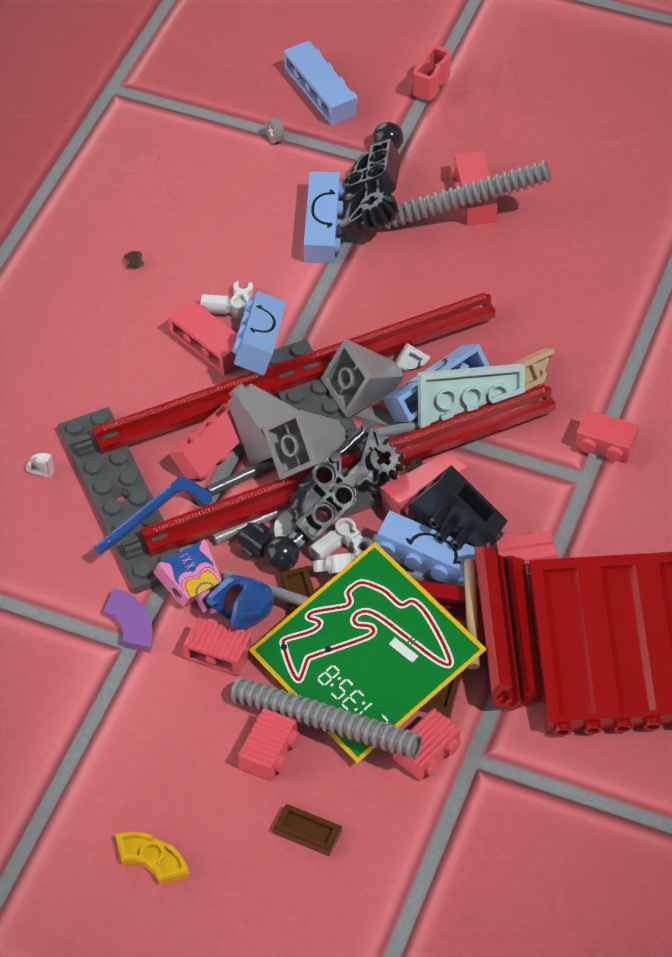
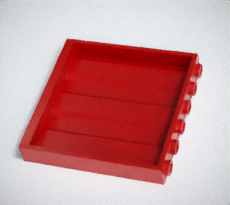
[528,552,672,736]

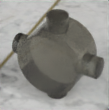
[124,251,145,269]
[405,458,426,473]

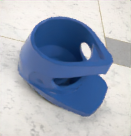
[206,575,274,630]

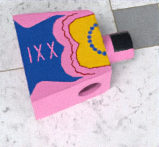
[154,539,222,614]

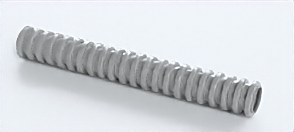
[384,160,551,230]
[231,677,422,760]

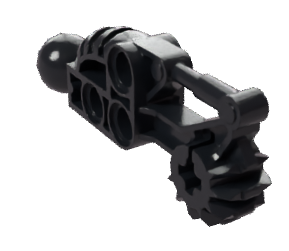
[339,122,404,236]
[263,419,405,572]

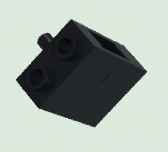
[407,465,508,550]

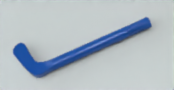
[94,477,212,555]

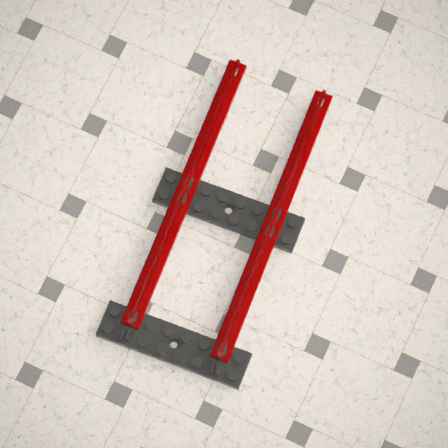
[58,293,556,594]

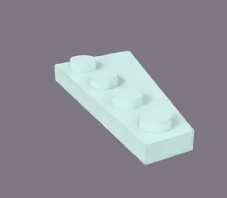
[418,364,525,428]

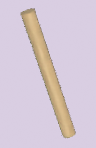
[464,559,480,669]

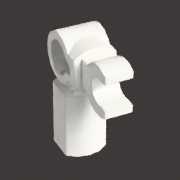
[200,281,253,319]
[308,518,373,561]
[313,553,361,574]

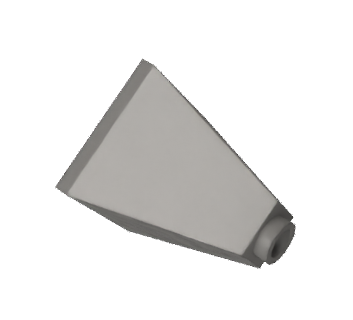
[321,340,404,417]
[228,383,299,465]
[262,410,346,480]

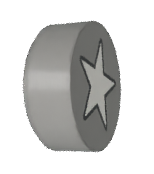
[266,118,285,144]

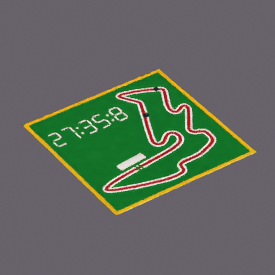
[249,542,487,763]

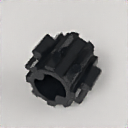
[237,522,274,558]

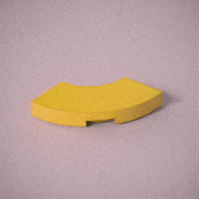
[115,832,190,885]

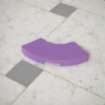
[104,588,153,653]

